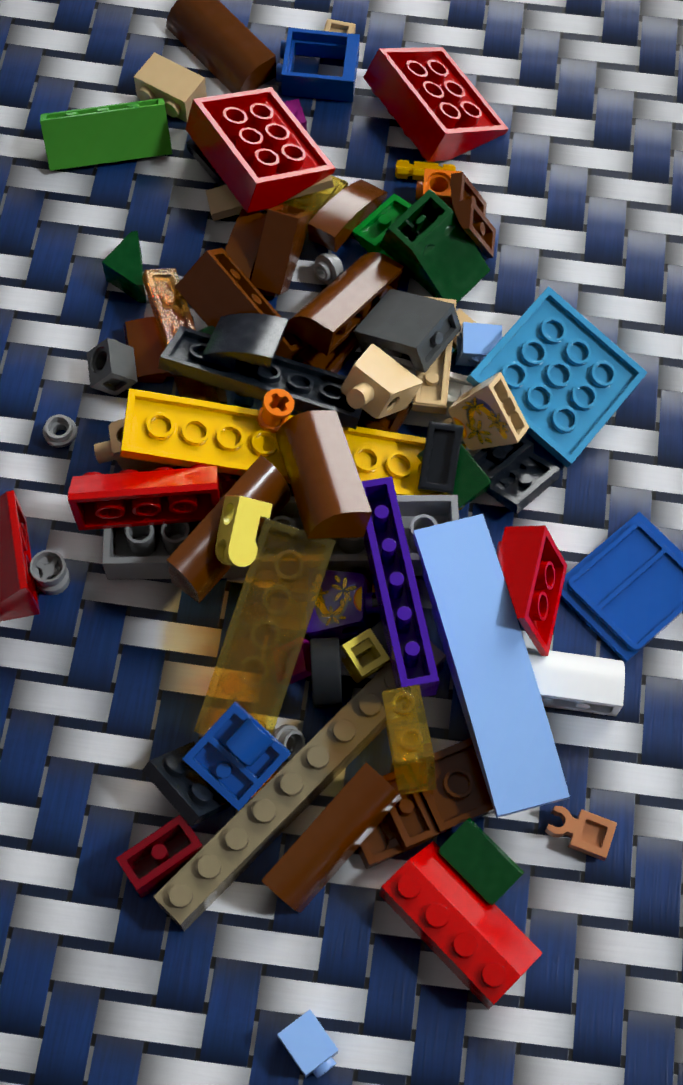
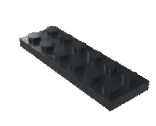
[158,326,363,429]

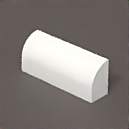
[526,647,625,717]

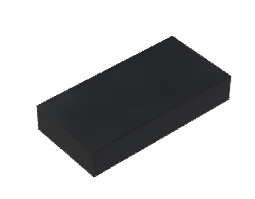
[418,421,464,495]

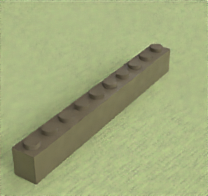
[153,641,446,932]

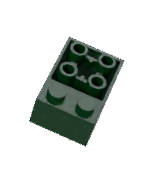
[379,189,490,304]

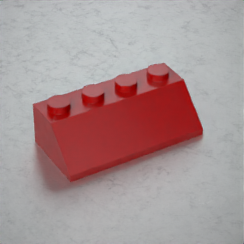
[68,464,220,531]
[379,841,543,1010]

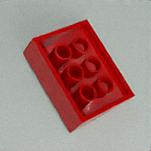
[363,47,508,162]
[185,87,336,213]

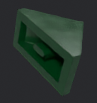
[102,231,147,303]

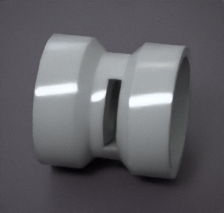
[30,550,70,595]

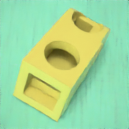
[215,495,273,567]
[341,628,390,684]

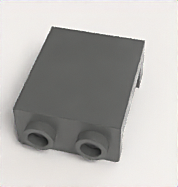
[354,289,461,373]

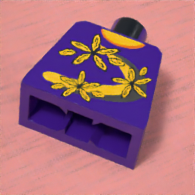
[306,569,380,640]

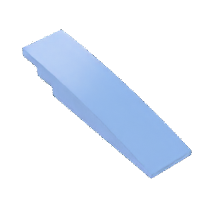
[413,514,570,818]

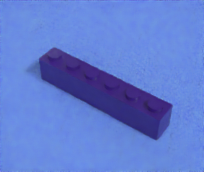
[361,476,439,701]

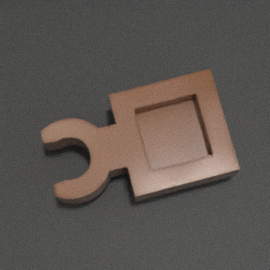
[545,806,617,861]

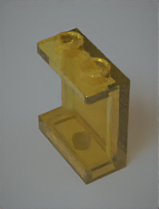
[382,685,436,795]

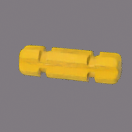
[395,159,456,181]

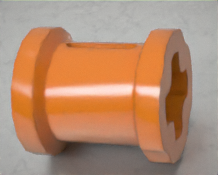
[257,388,294,433]

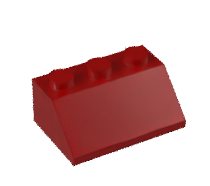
[0,490,40,622]

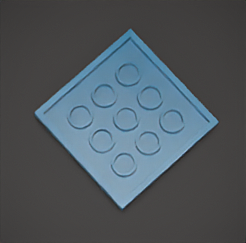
[466,286,648,468]

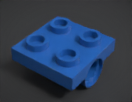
[183,701,291,811]

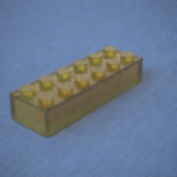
[194,518,336,735]

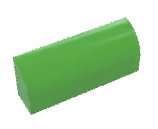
[40,98,173,171]

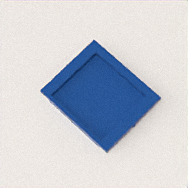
[561,511,683,663]

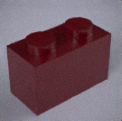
[116,814,203,899]

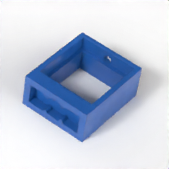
[276,28,360,102]

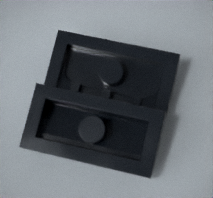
[202,313,288,370]
[473,437,560,514]

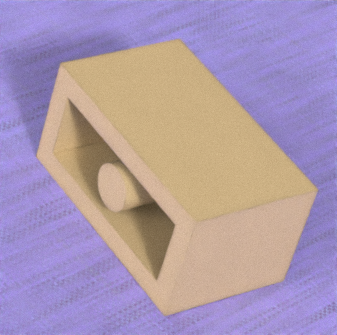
[134,52,207,122]

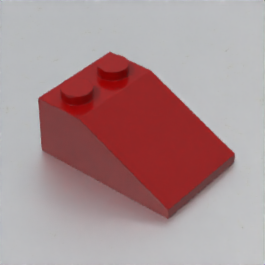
[497,525,567,656]

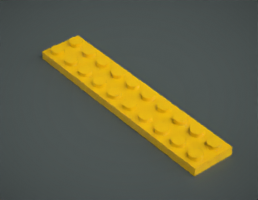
[120,388,466,510]

